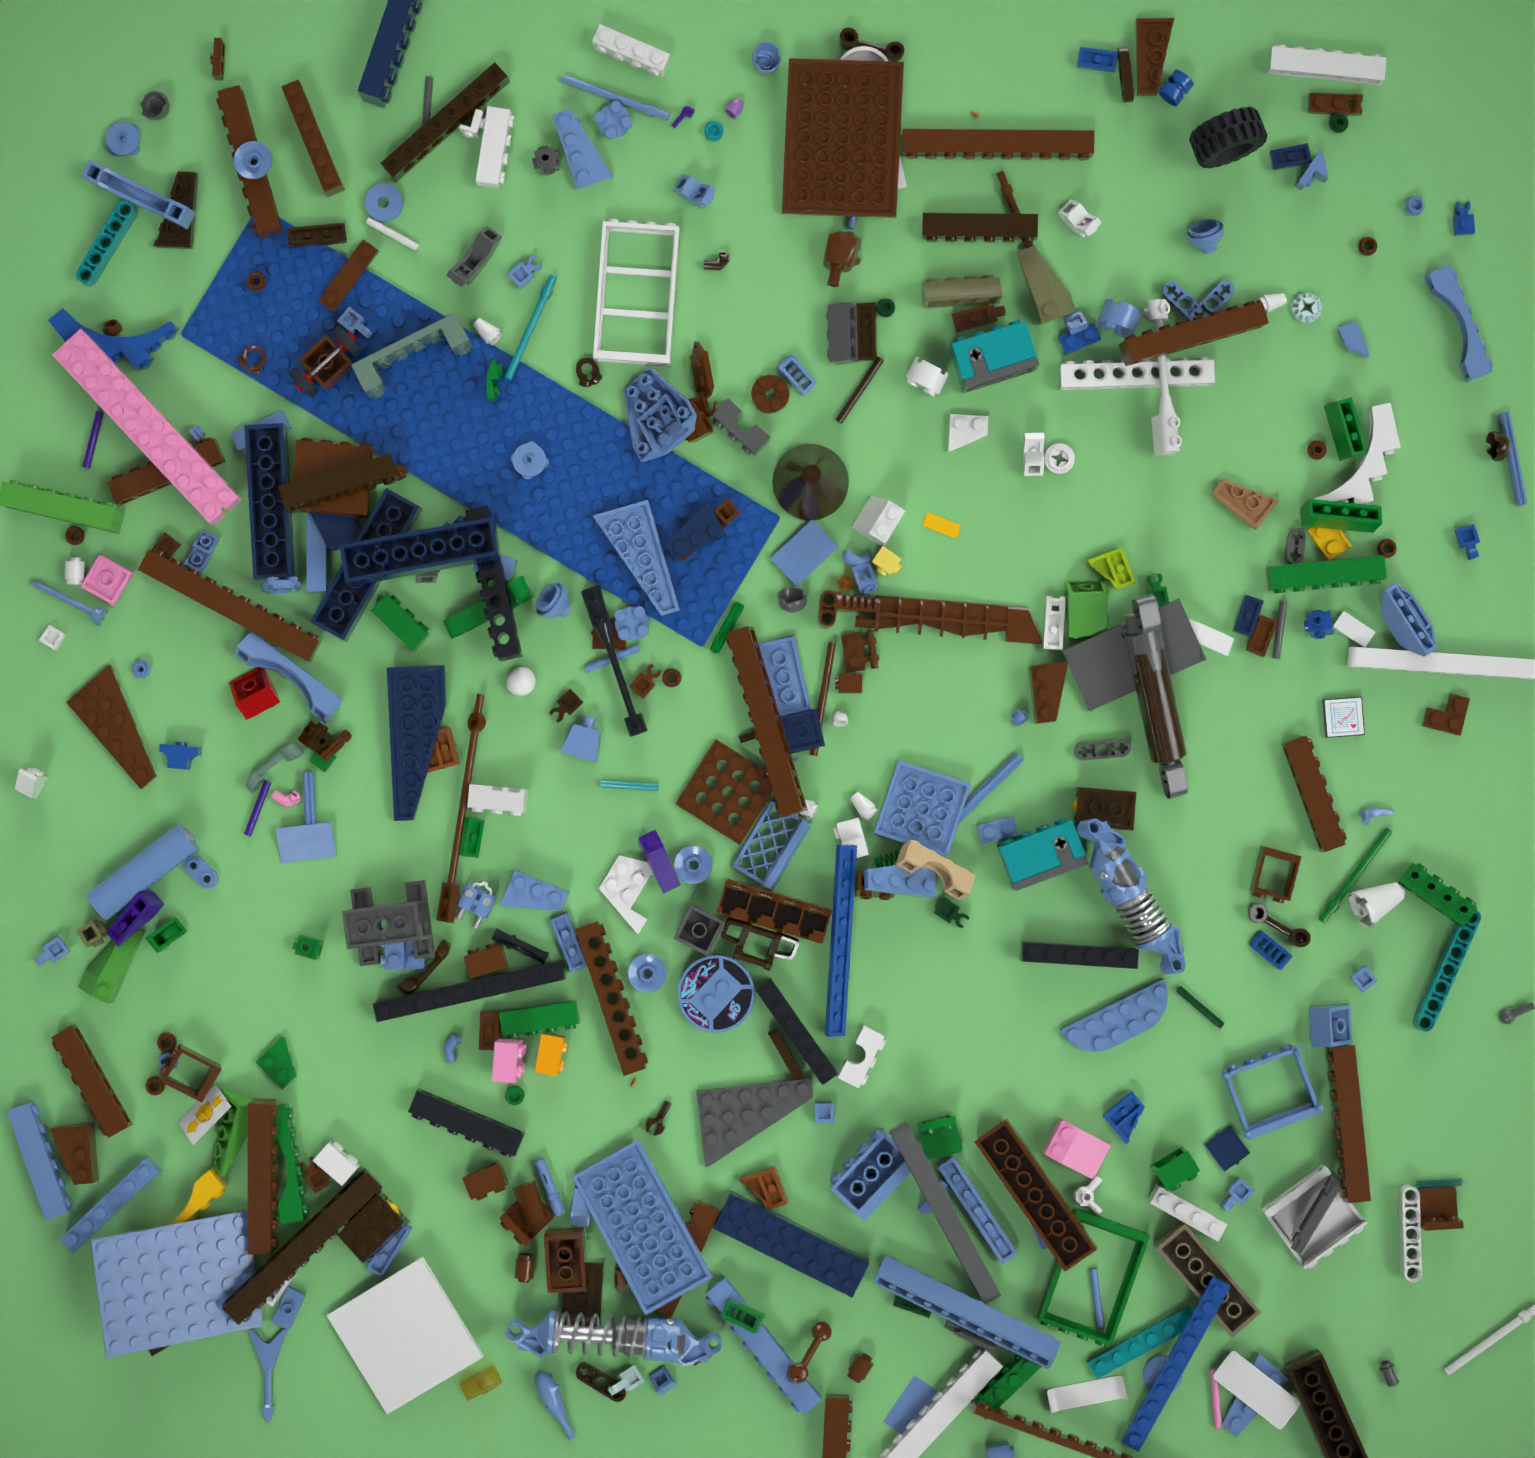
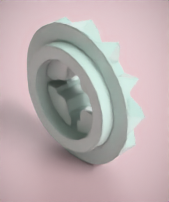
[1291,292,1323,323]

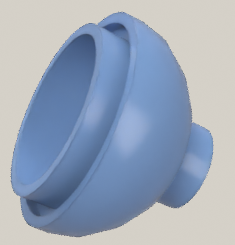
[1186,219,1224,254]
[536,582,571,618]

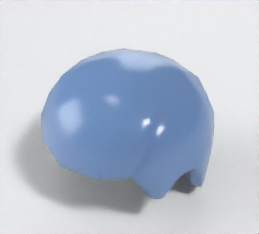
[752,42,781,74]

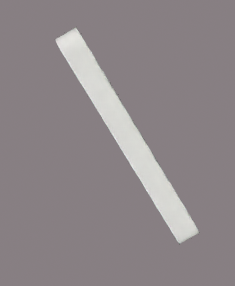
[1347,647,1535,680]

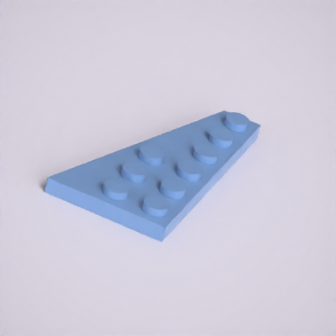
[593,500,680,616]

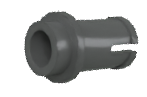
[1379,1360,1399,1387]

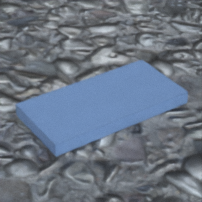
[759,636,811,717]

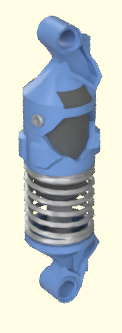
[1077,819,1185,974]

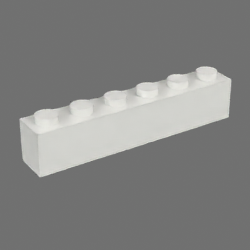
[1267,44,1387,85]

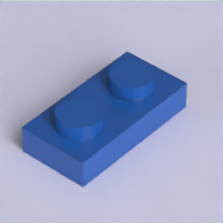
[1077,47,1118,73]
[1058,323,1101,355]

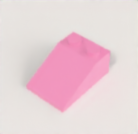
[1042,1118,1111,1179]

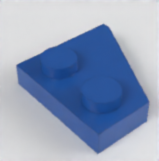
[1102,1091,1145,1144]

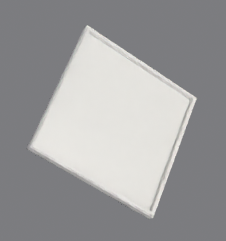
[326,1257,484,1414]

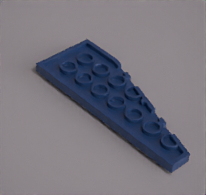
[387,665,447,821]

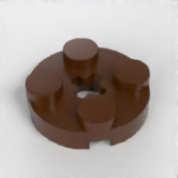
[751,375,790,414]

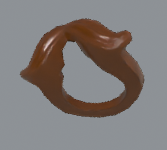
[236,345,266,375]

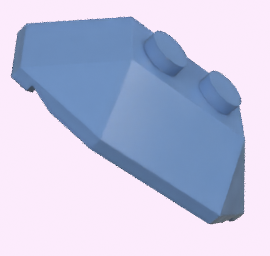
[1380,583,1438,657]

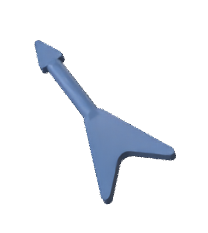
[249,1329,287,1423]

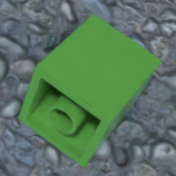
[1065,579,1108,639]

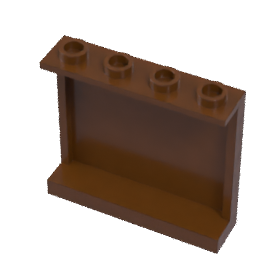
[292,438,375,519]

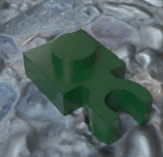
[933,897,969,928]

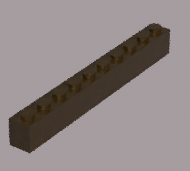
[222,1168,383,1325]

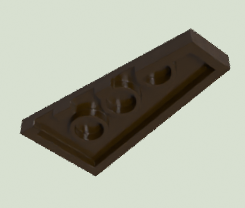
[154,171,198,249]

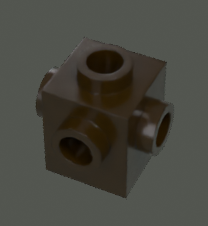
[298,721,333,755]

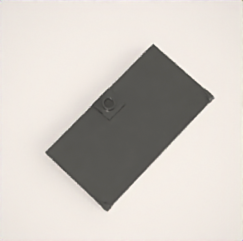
[1062,598,1207,711]

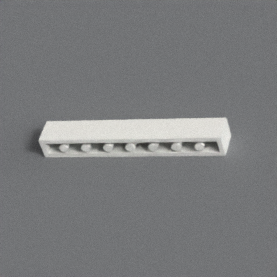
[879,1348,1003,1458]

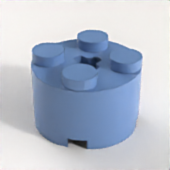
[1097,299,1142,338]

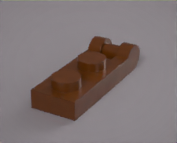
[1308,93,1363,116]

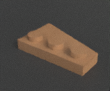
[1210,479,1279,530]

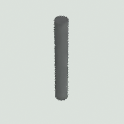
[1272,601,1287,659]

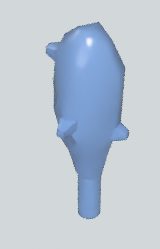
[534,1370,575,1440]

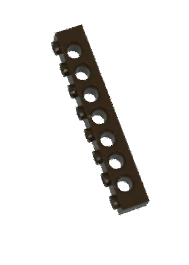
[381,62,510,182]

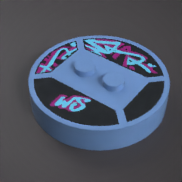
[678,955,755,1033]

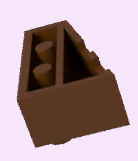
[1028,662,1068,724]

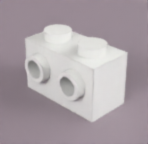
[313,1141,360,1186]

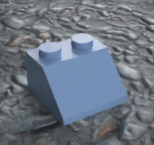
[1309,1005,1353,1047]

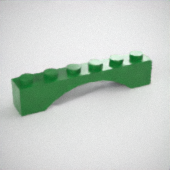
[276,1104,309,1224]

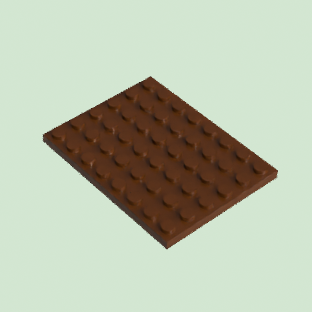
[782,58,904,218]

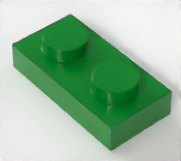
[459,817,484,858]

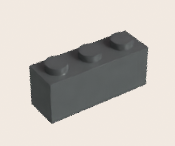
[826,302,858,365]

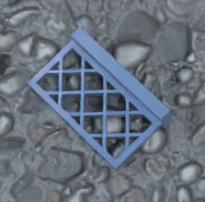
[732,801,812,890]

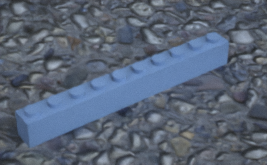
[872,1256,1061,1369]

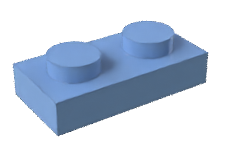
[976,816,1019,844]

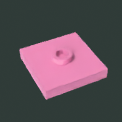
[80,554,134,606]

